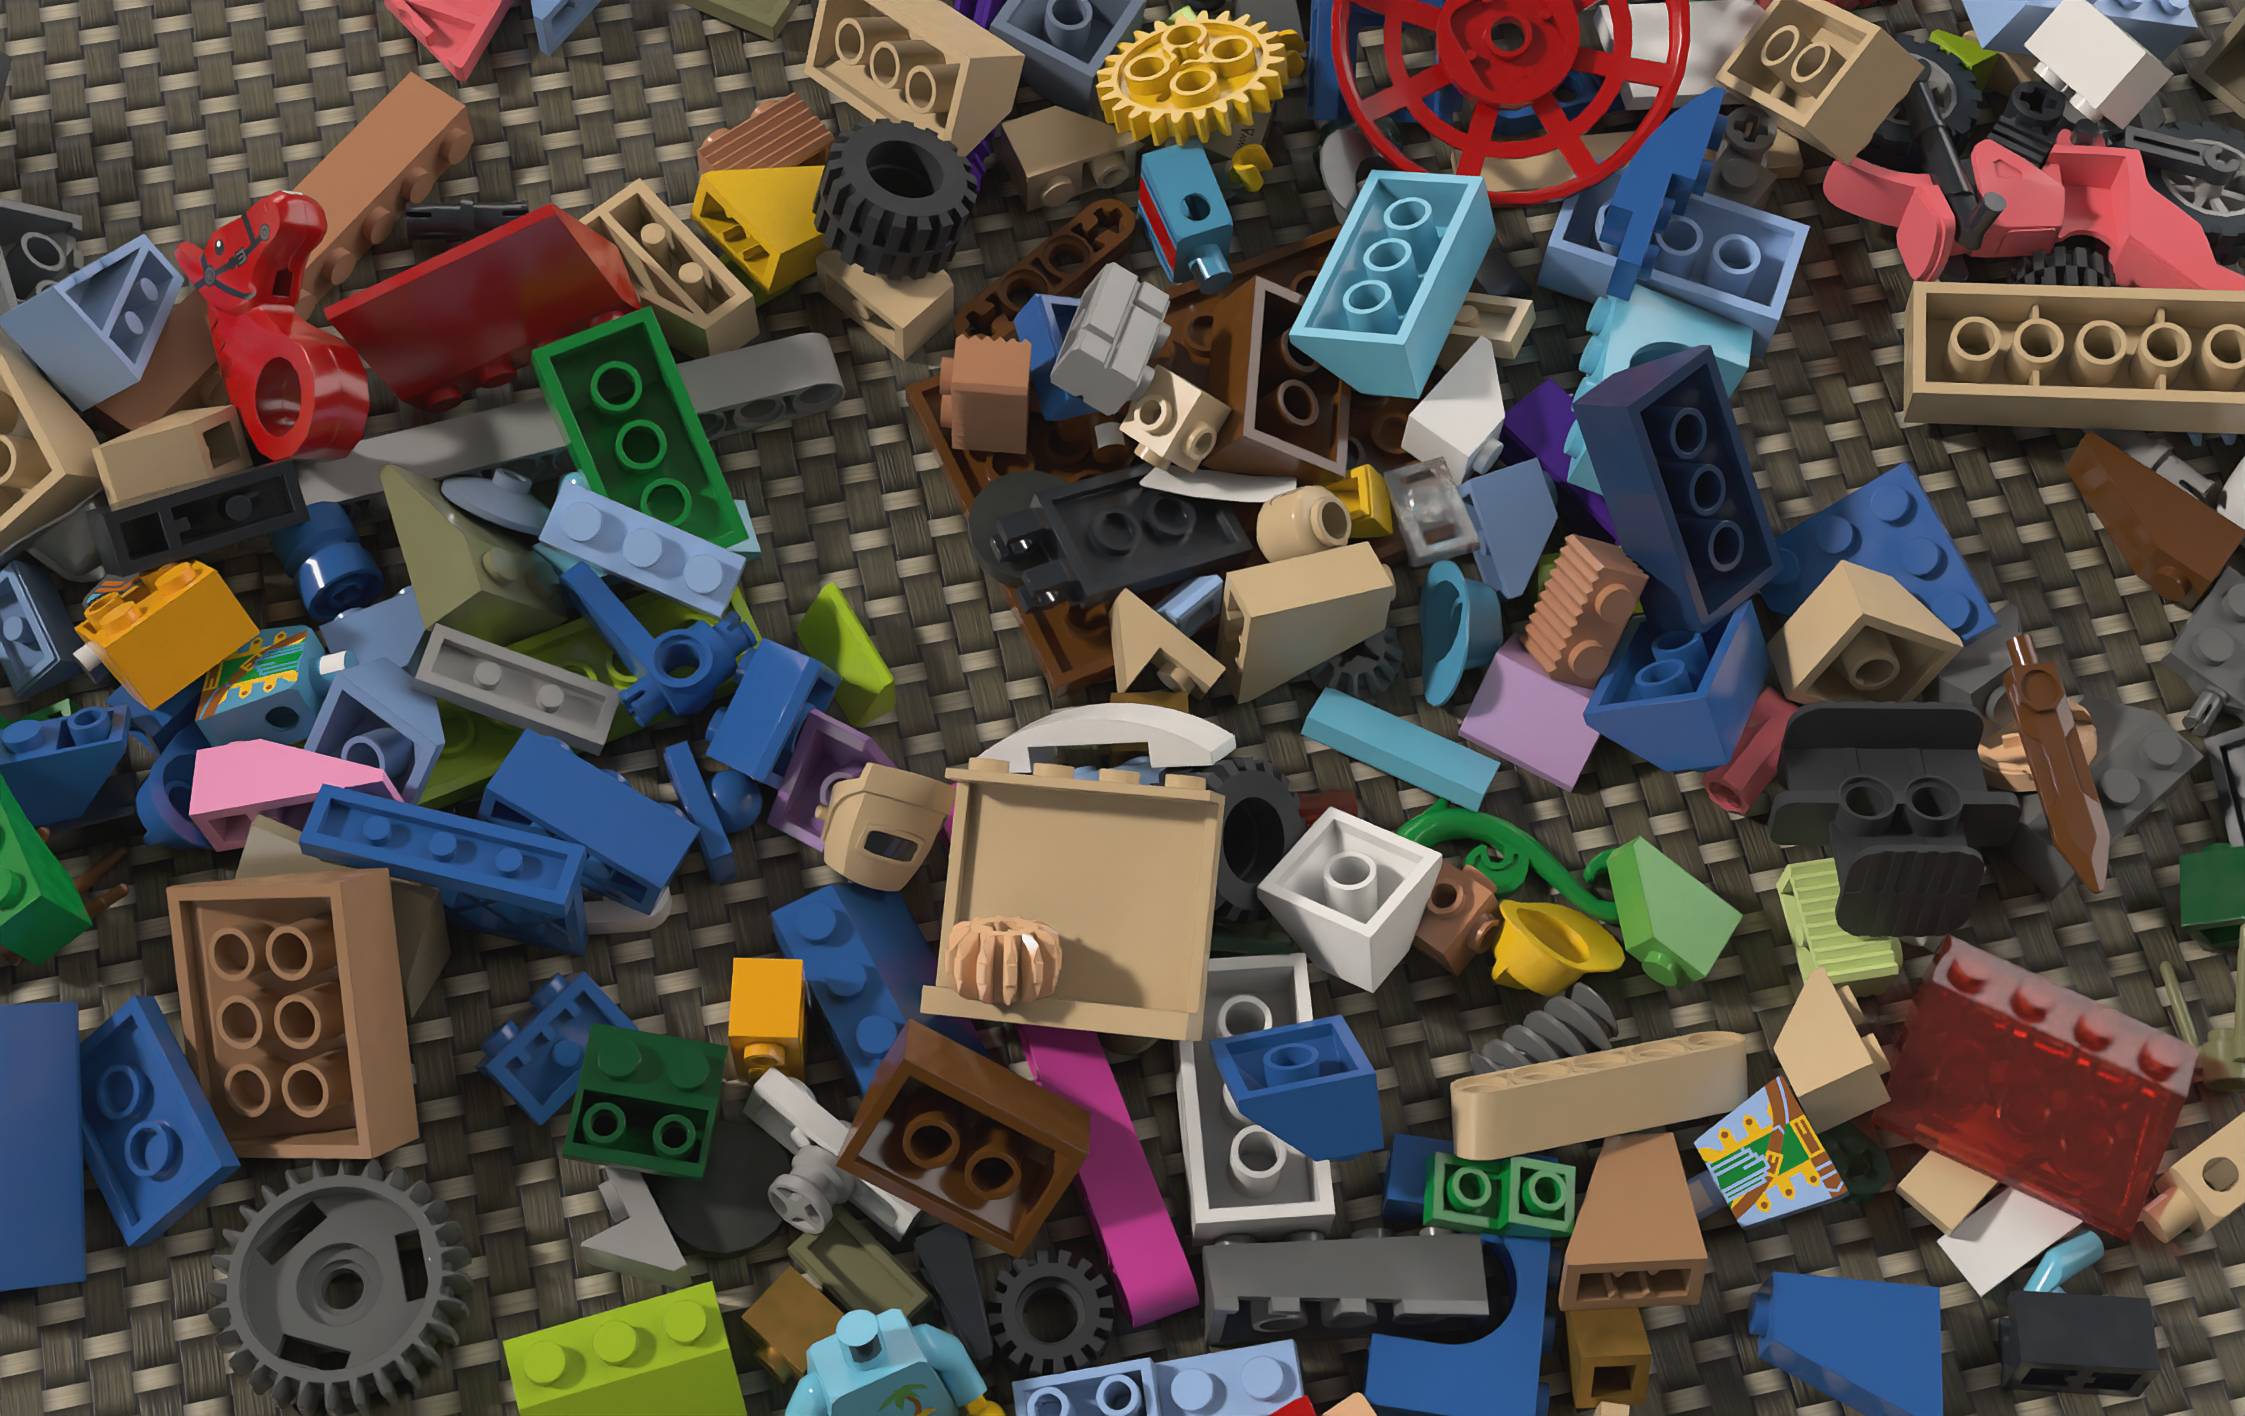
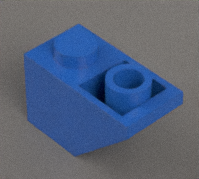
[0,704,132,827]

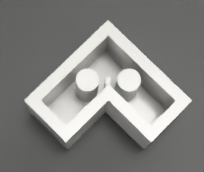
[2024,0,2173,130]

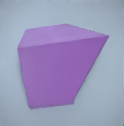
[767,708,898,852]

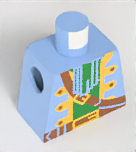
[1686,1075,1850,1230]

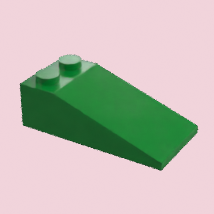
[530,305,749,587]

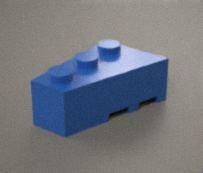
[476,727,700,916]

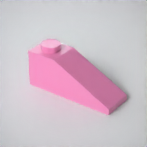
[189,739,405,852]

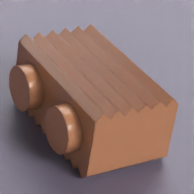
[697,92,835,177]
[940,334,1032,454]
[1518,534,1650,689]

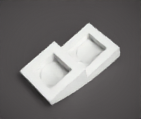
[1937,1162,2091,1298]

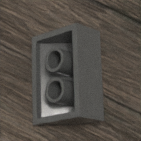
[1986,695,2204,901]

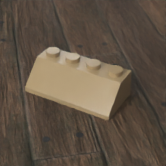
[804,0,1025,157]

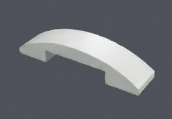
[977,703,1236,773]

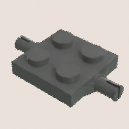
[2160,566,2245,736]

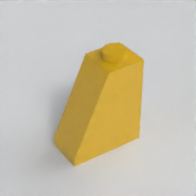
[690,165,836,295]

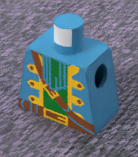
[195,625,359,747]

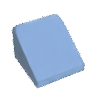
[1152,575,1223,638]

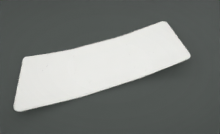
[1139,465,1296,502]

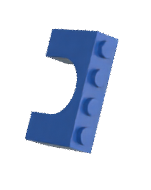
[1360,1133,1561,1416]

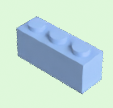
[539,480,746,622]

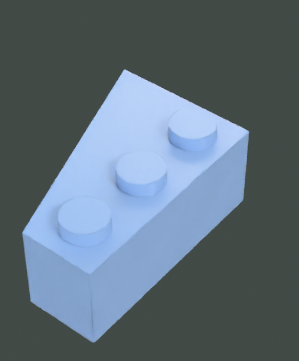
[0,234,184,412]

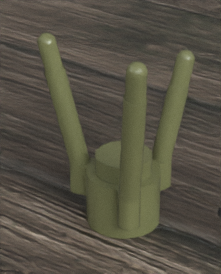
[2160,924,2245,1092]

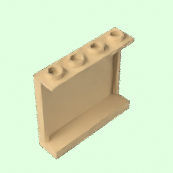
[920,757,1225,1041]

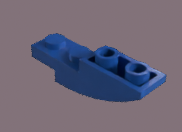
[1598,87,1729,301]

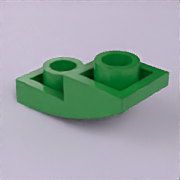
[1423,1151,1576,1237]

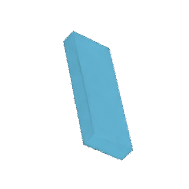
[1301,686,1501,812]

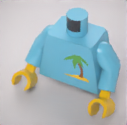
[785,1308,1007,1416]

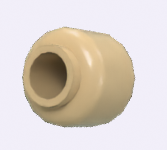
[1256,486,1351,563]

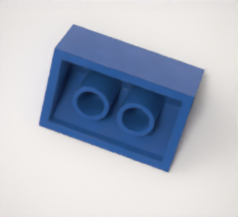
[1583,599,1772,772]

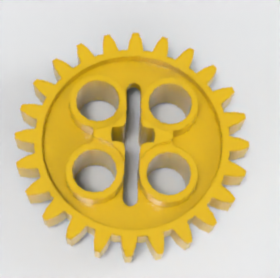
[1096,11,1289,146]

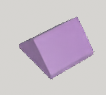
[1458,632,1602,793]

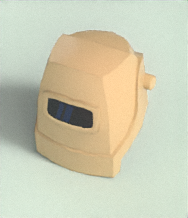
[815,762,957,891]

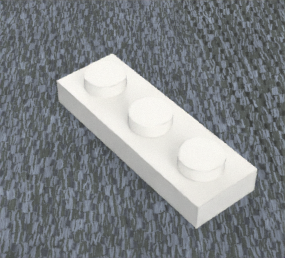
[743,1066,923,1242]

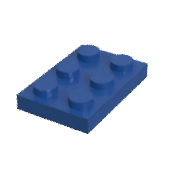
[80,995,241,1247]

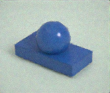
[663,741,763,884]

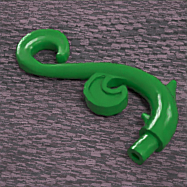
[1394,797,1620,925]

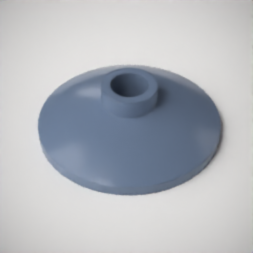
[441,468,551,536]

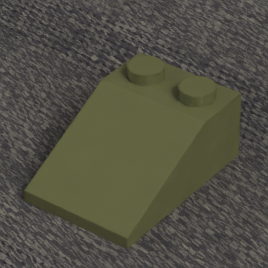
[378,463,568,647]

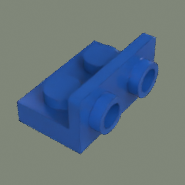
[474,971,639,1125]

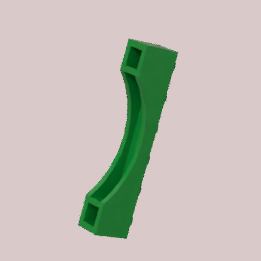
[0,772,93,966]

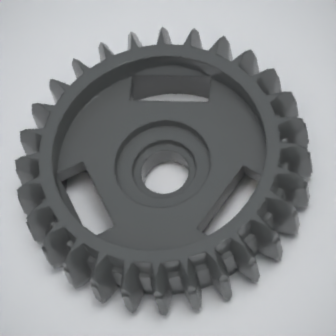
[206,1159,474,1416]

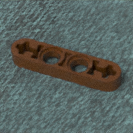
[954,199,1136,343]

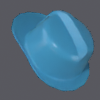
[1419,559,1503,707]

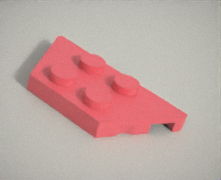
[384,0,514,82]

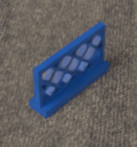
[298,783,589,957]

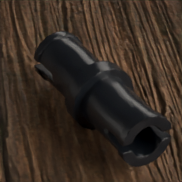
[406,197,529,243]

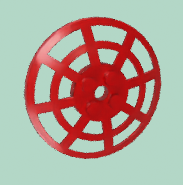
[1331,0,1691,208]

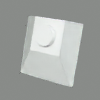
[1257,806,1443,993]

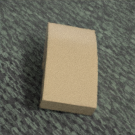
[1895,1100,2035,1237]

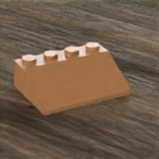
[166,868,419,1159]

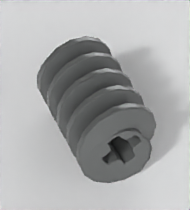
[1470,982,1619,1075]

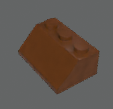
[1201,275,1352,483]
[835,1018,1091,1259]

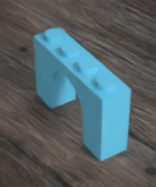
[1564,284,1753,495]

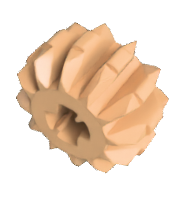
[944,915,1062,1006]

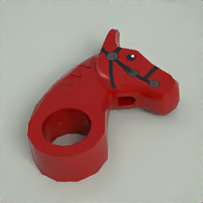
[174,190,370,462]

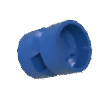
[269,501,385,622]

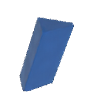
[1014,294,1099,421]

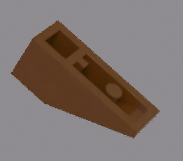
[2064,430,2245,611]

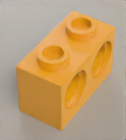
[728,958,810,1087]

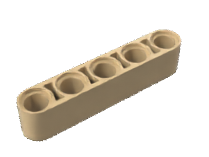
[1450,1031,1748,1160]

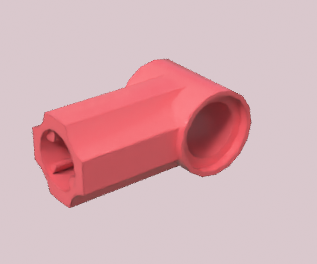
[1700,686,1800,815]

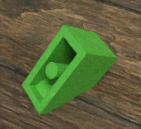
[1606,836,1743,990]

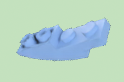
[1012,1339,1305,1416]

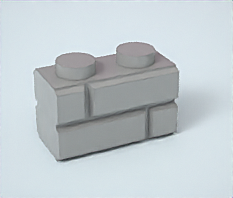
[1050,262,1171,416]

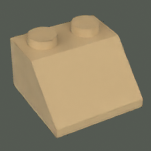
[1767,560,1964,705]

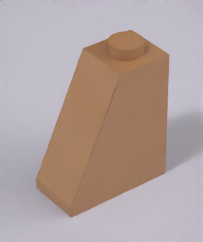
[1558,1132,1708,1311]

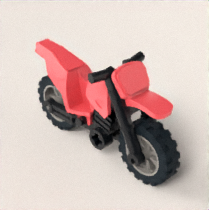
[1823,34,2245,291]

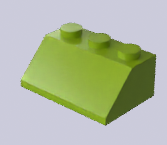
[503,1281,748,1416]

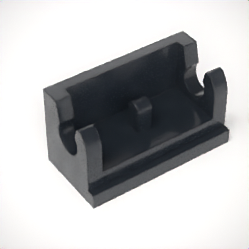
[1998,1290,2161,1397]

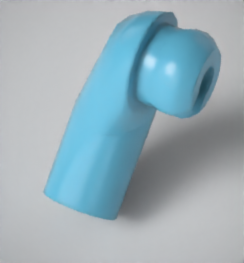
[2023,1229,2104,1293]

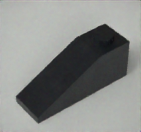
[86,458,310,578]

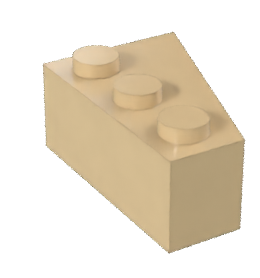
[579,178,759,359]

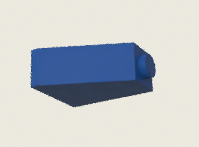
[1748,1272,1943,1416]

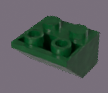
[562,1023,729,1182]

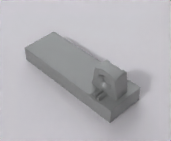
[411,623,622,756]

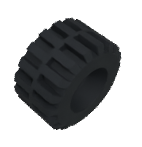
[812,118,978,281]
[1150,757,1307,924]

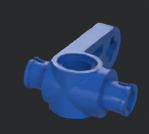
[559,561,757,727]

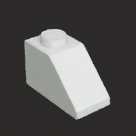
[1401,335,1505,487]

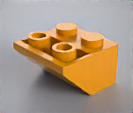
[74,557,261,711]

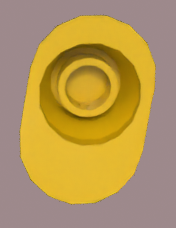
[1491,900,1625,997]

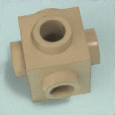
[1119,364,1232,473]

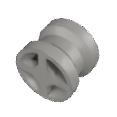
[768,1145,856,1234]

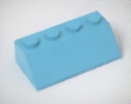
[1289,170,1496,399]

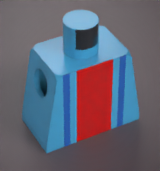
[1137,138,1233,294]

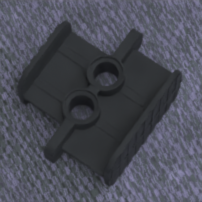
[1768,701,2021,937]

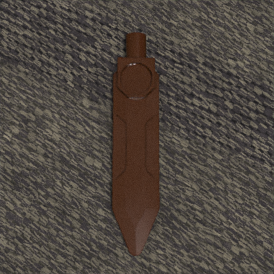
[2002,634,2110,894]

